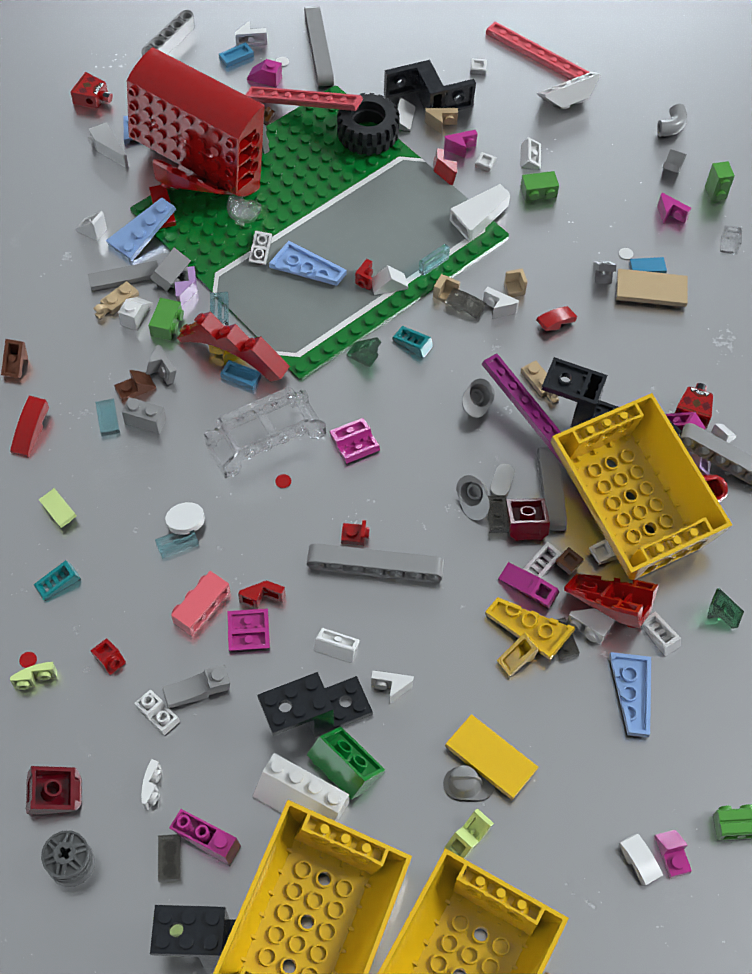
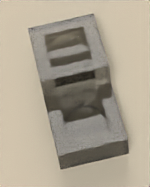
[445,288,486,319]

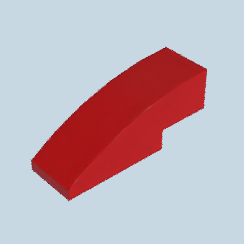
[10,395,49,458]

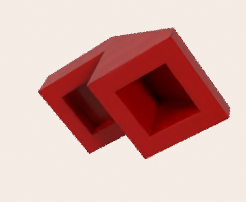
[433,148,457,185]
[238,580,286,609]

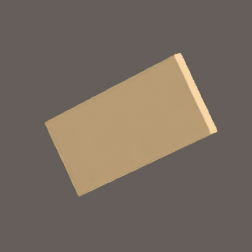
[616,269,688,307]

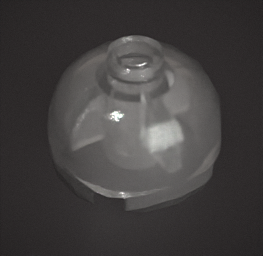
[227,196,262,226]

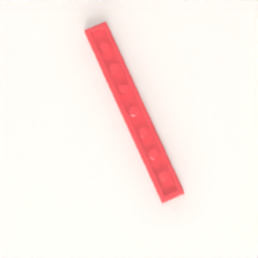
[486,22,589,80]
[246,86,363,111]

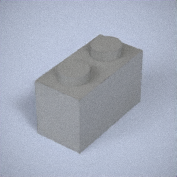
[150,248,191,291]
[122,397,166,434]

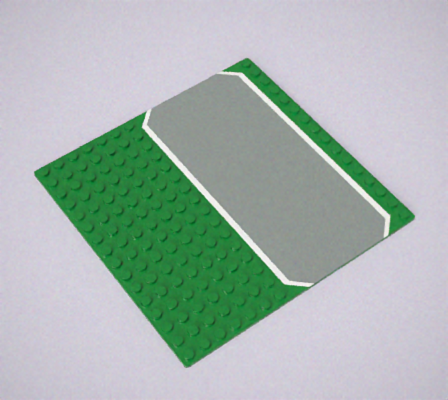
[130,85,509,380]

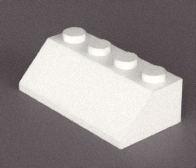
[253,753,349,822]

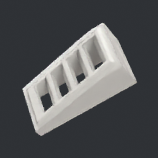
[523,542,562,579]
[642,611,681,656]

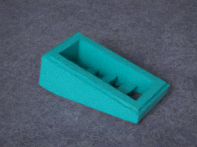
[392,326,433,357]
[33,560,81,600]

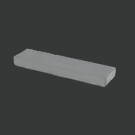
[88,260,158,291]

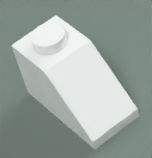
[118,297,153,331]

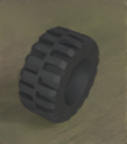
[337,93,400,156]

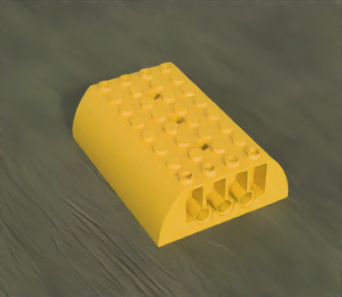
[551,393,732,580]
[213,800,412,974]
[377,848,569,974]

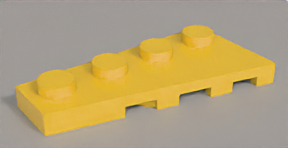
[485,597,575,660]

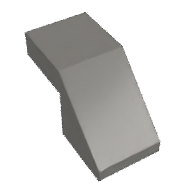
[662,149,687,173]

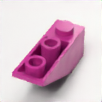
[498,562,560,609]
[169,809,241,866]

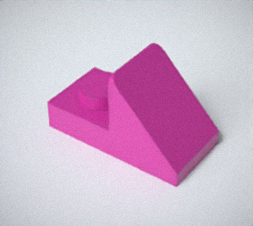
[444,129,478,158]
[657,192,691,223]
[654,830,692,879]

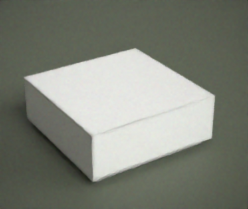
[470,58,487,75]
[475,152,497,172]

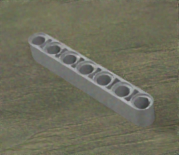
[304,6,334,87]
[306,544,444,582]

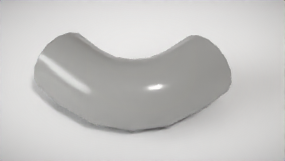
[657,104,687,137]

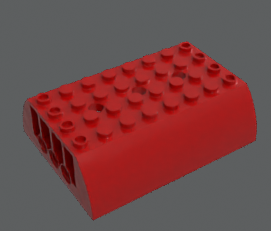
[126,47,265,197]

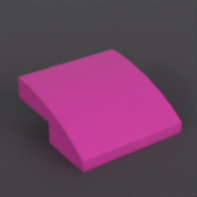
[329,418,380,464]
[227,608,270,651]

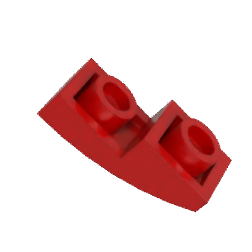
[536,306,578,331]

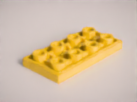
[445,714,539,800]

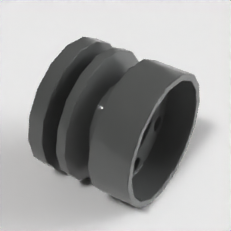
[41,830,95,887]

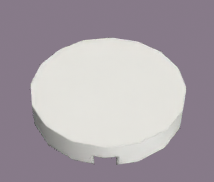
[165,502,205,535]

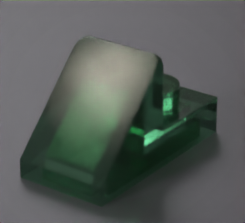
[346,337,382,367]
[707,588,744,628]

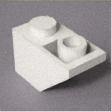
[566,608,616,645]

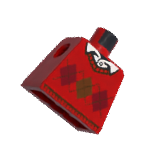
[70,72,113,108]
[675,383,713,428]

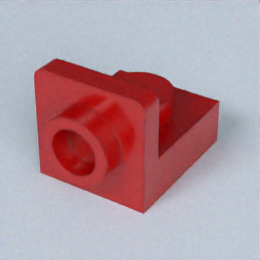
[355,258,373,290]
[341,520,370,546]
[90,638,126,675]

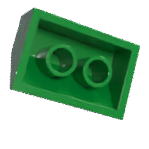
[307,727,386,800]

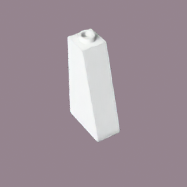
[450,184,510,242]

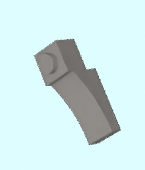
[162,665,230,708]

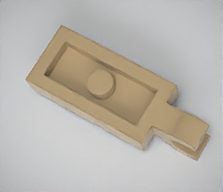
[93,281,139,319]
[521,360,559,404]

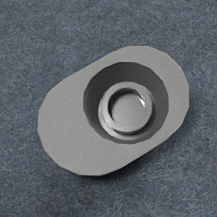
[462,378,495,418]
[456,475,490,520]
[443,765,495,801]

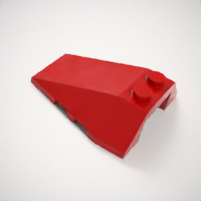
[152,159,233,195]
[564,573,658,628]

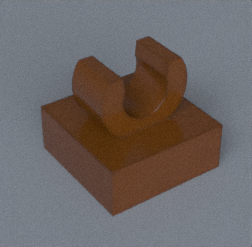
[264,107,275,126]
[555,547,584,575]

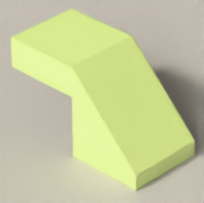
[444,809,494,859]

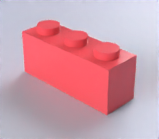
[171,571,230,636]

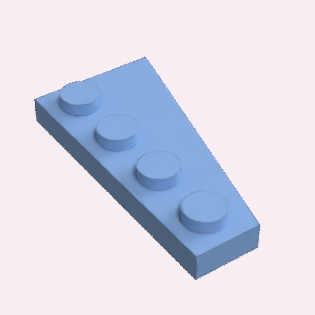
[106,198,176,261]
[269,241,347,286]
[609,652,651,738]

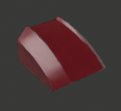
[506,498,550,541]
[25,766,82,814]

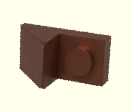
[1,339,28,378]
[114,370,156,403]

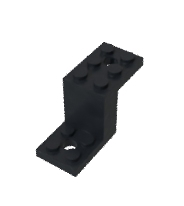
[384,60,476,111]
[541,357,618,427]
[257,672,373,738]
[150,905,236,968]

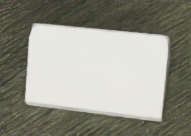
[398,98,416,131]
[521,137,541,170]
[314,628,360,662]

